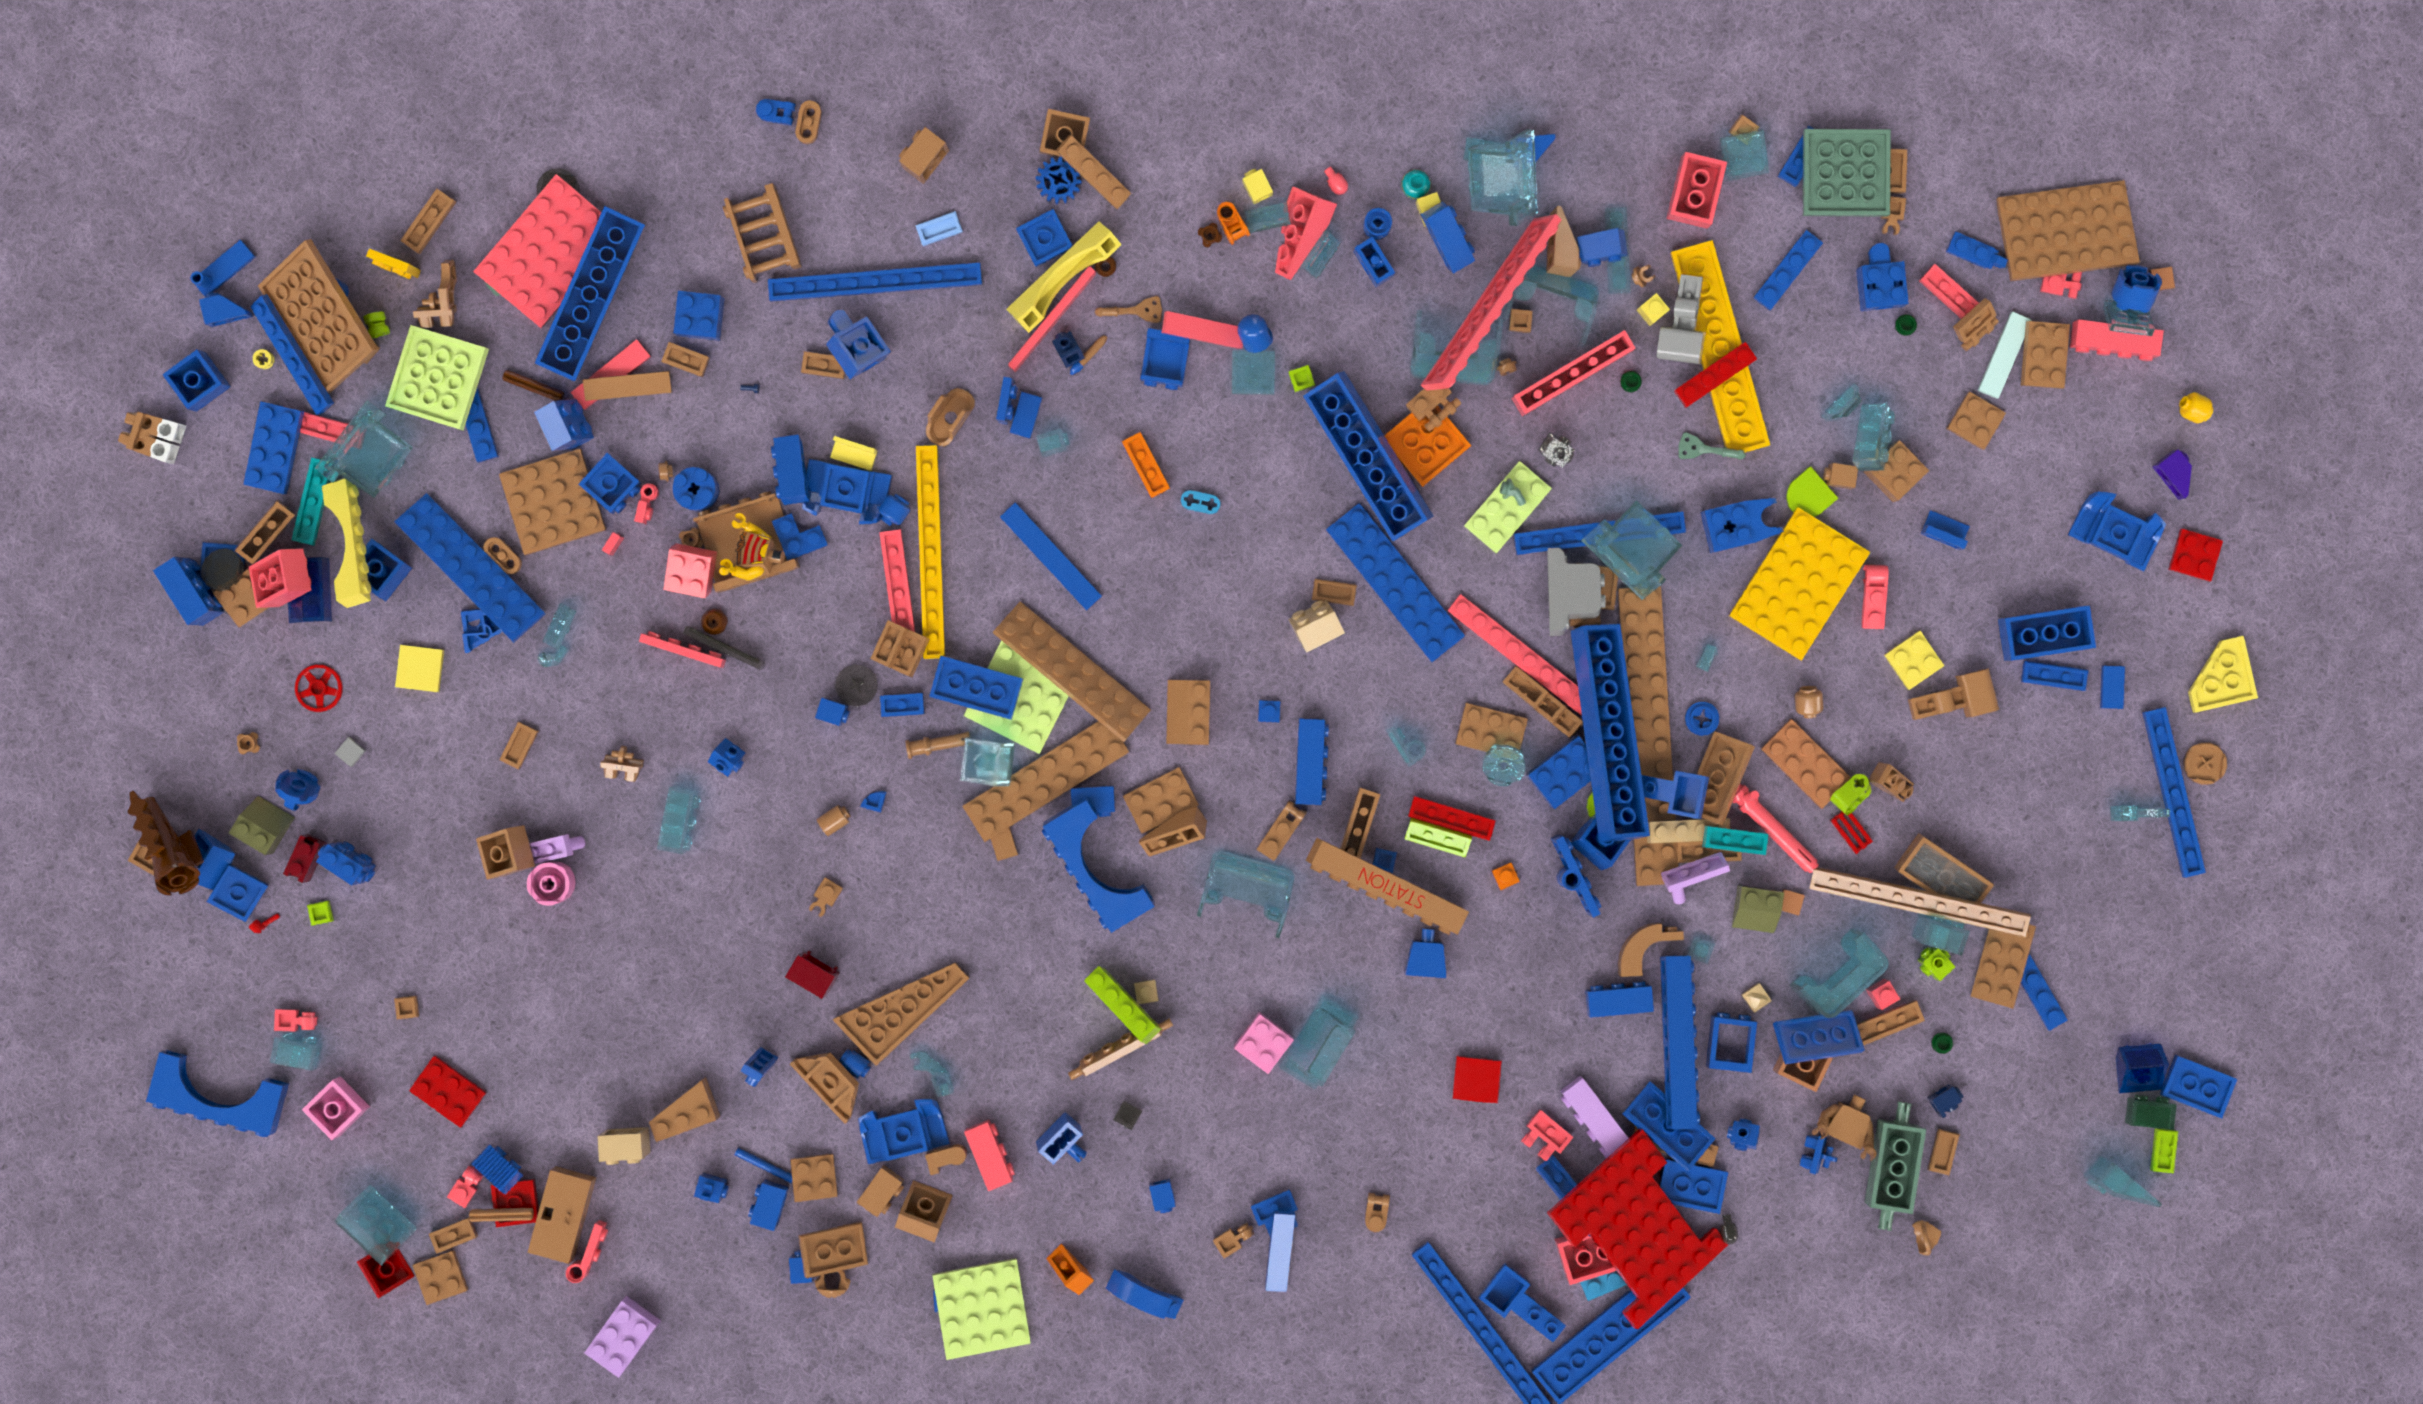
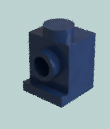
[1052,331,1085,368]
[1927,1084,1964,1118]

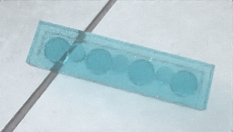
[1605,207,1630,294]

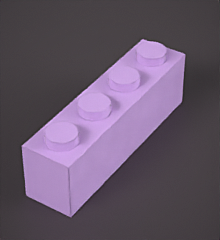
[1560,1076,1628,1158]

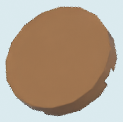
[2183,743,2227,785]

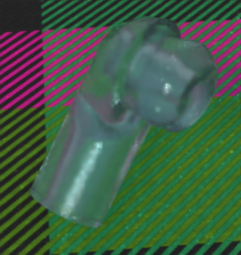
[537,644,569,667]

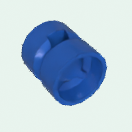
[1363,208,1392,240]

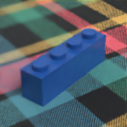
[1295,719,1329,805]

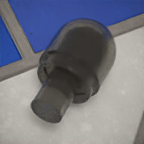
[1720,1214,1738,1245]

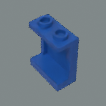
[1140,328,1190,390]

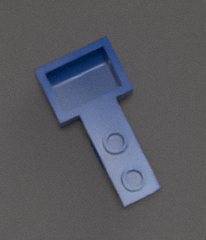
[1642,771,1709,819]
[1478,1263,1566,1342]

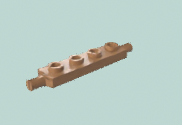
[1068,1018,1173,1080]

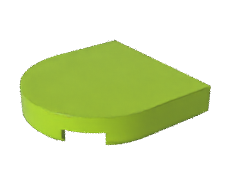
[1786,466,1838,517]

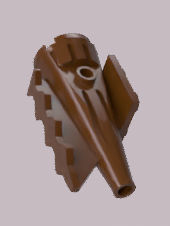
[127,790,204,896]

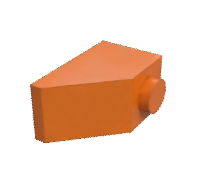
[1046,1244,1094,1295]

